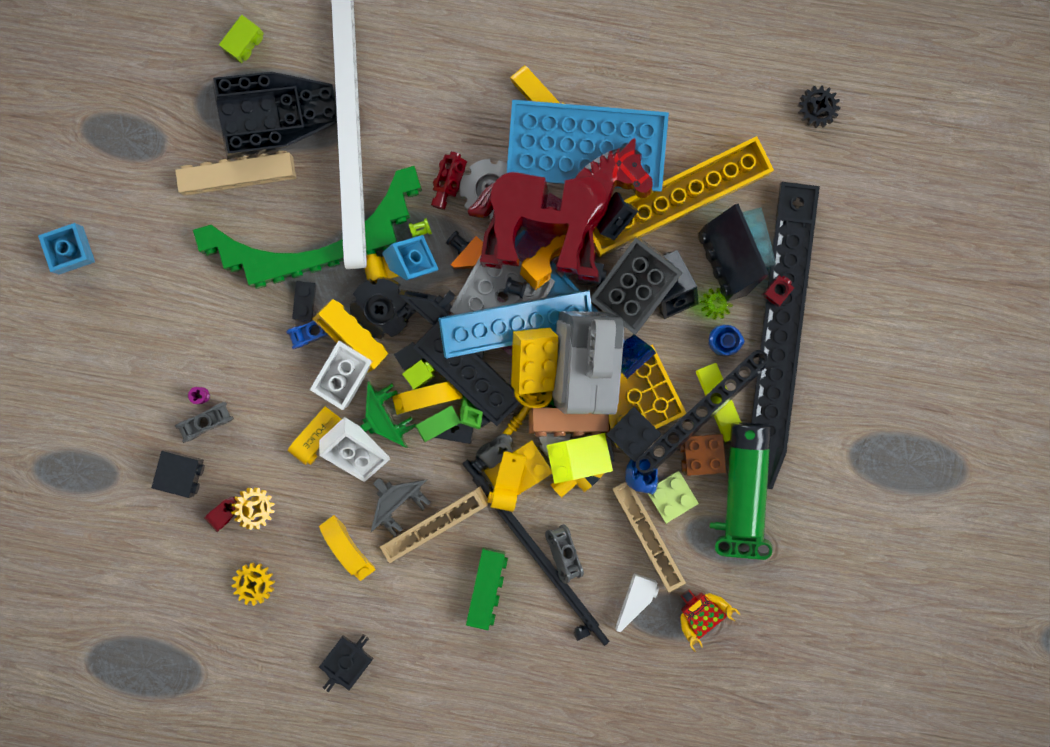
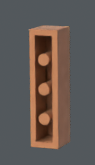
[529,408,609,437]

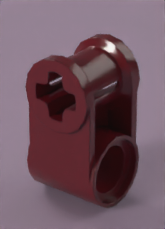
[204,496,237,532]

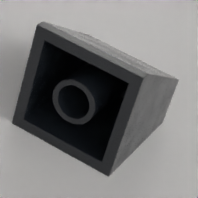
[658,250,699,319]

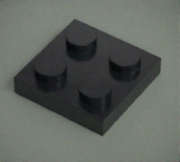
[606,407,662,462]

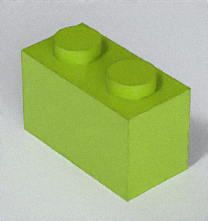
[219,14,264,64]
[402,360,435,390]

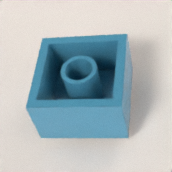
[38,223,95,275]

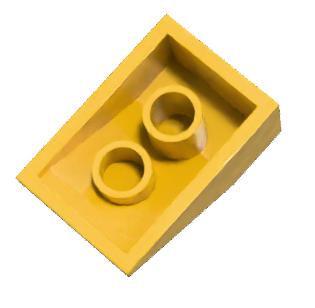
[484,440,552,495]

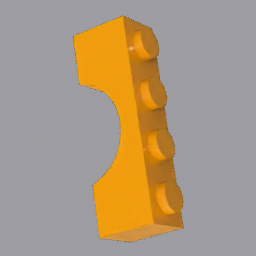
[520,235,595,290]

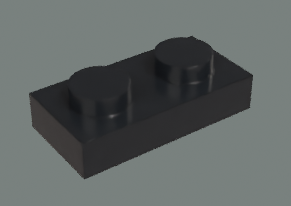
[292,281,316,321]

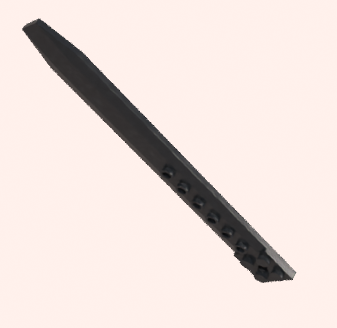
[751,182,820,489]

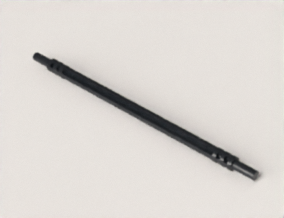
[462,459,610,646]

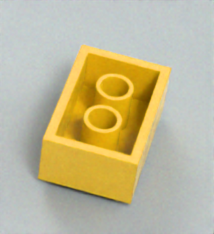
[511,328,558,395]

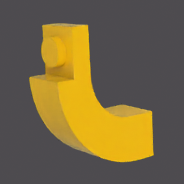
[392,381,463,415]
[319,515,376,581]

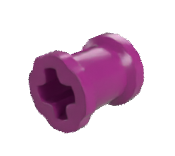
[188,387,210,404]

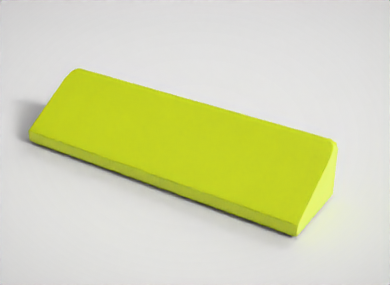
[696,363,741,442]

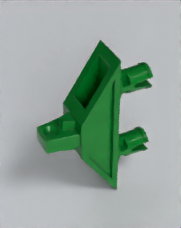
[360,381,417,448]

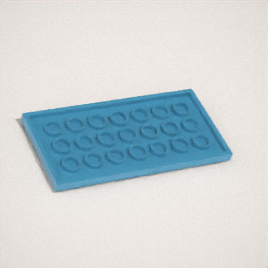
[507,100,669,192]

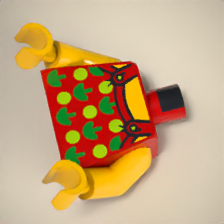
[680,589,740,652]

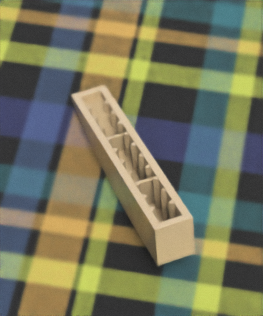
[612,482,686,594]
[380,487,489,563]

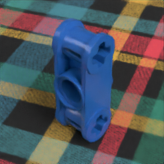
[286,321,329,349]

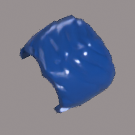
[708,325,745,356]
[625,459,658,495]

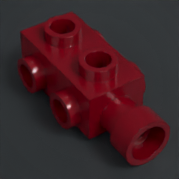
[431,151,467,210]

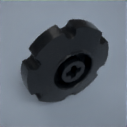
[350,277,409,339]

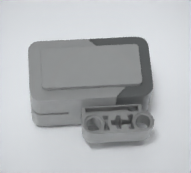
[552,311,624,414]

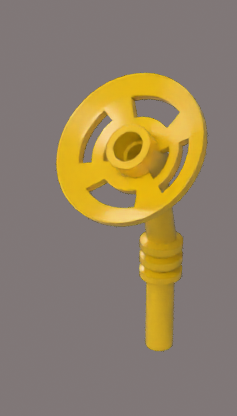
[502,389,552,435]

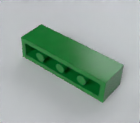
[466,547,508,630]

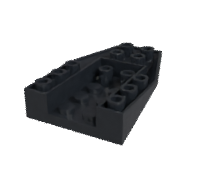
[213,72,337,160]

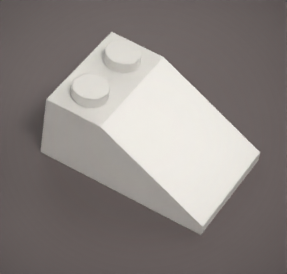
[310,341,372,410]
[319,417,390,482]

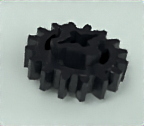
[797,85,841,128]

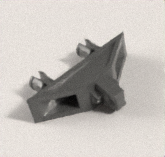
[370,478,431,537]

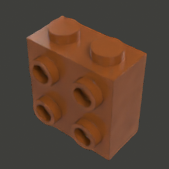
[679,434,726,476]

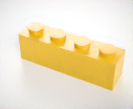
[312,299,389,373]

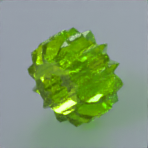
[700,287,733,320]

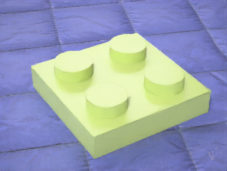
[647,471,699,524]

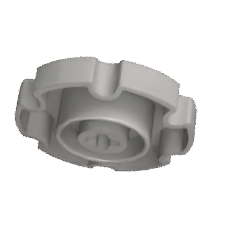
[460,159,507,220]

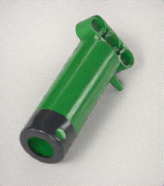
[710,422,773,560]

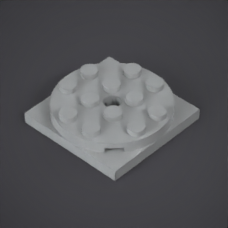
[450,256,555,346]

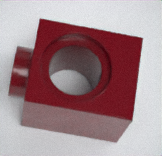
[762,276,795,307]

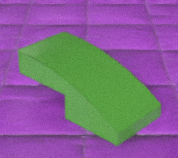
[460,395,483,430]
[415,406,461,443]

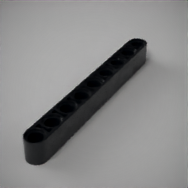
[636,350,768,476]

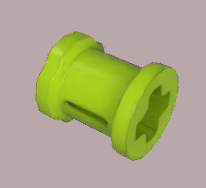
[409,218,432,238]

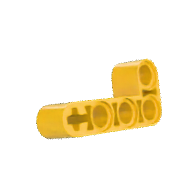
[510,65,565,104]

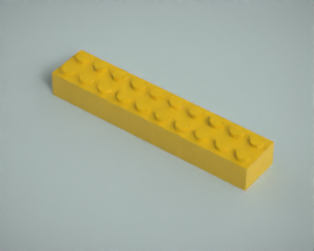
[593,136,774,258]

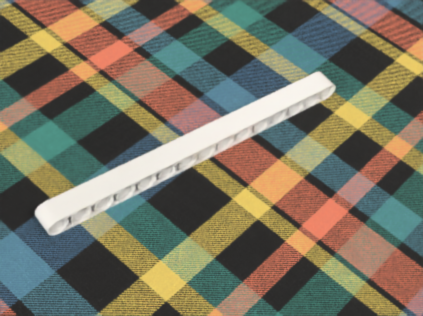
[331,0,367,269]

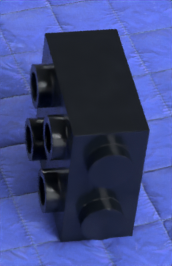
[151,450,205,498]

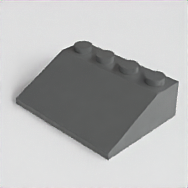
[591,237,683,335]

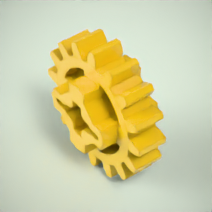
[231,487,274,530]
[231,562,275,606]

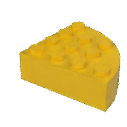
[608,344,686,448]

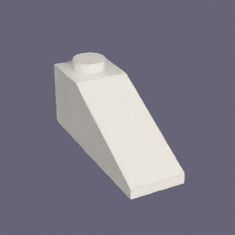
[615,573,659,632]

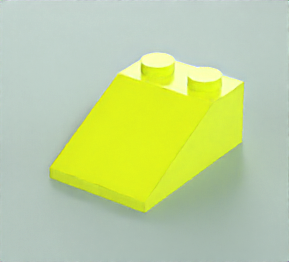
[547,433,613,484]

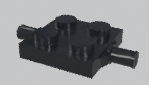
[319,634,374,692]

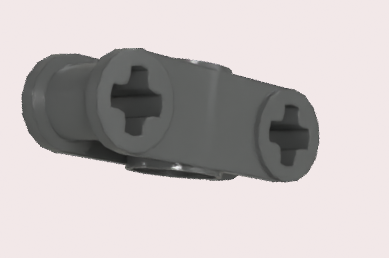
[175,402,234,443]
[545,524,584,584]

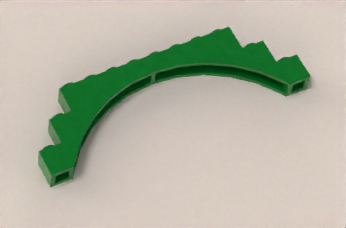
[193,166,422,289]

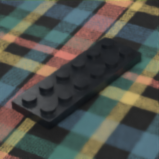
[413,320,524,426]

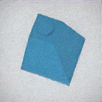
[382,235,439,280]

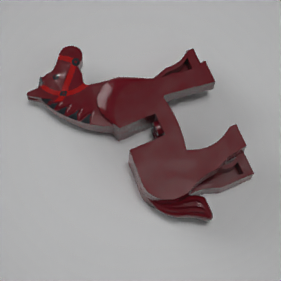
[467,138,653,282]

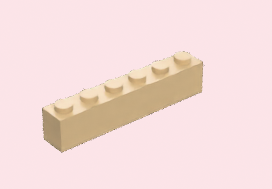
[175,151,296,196]

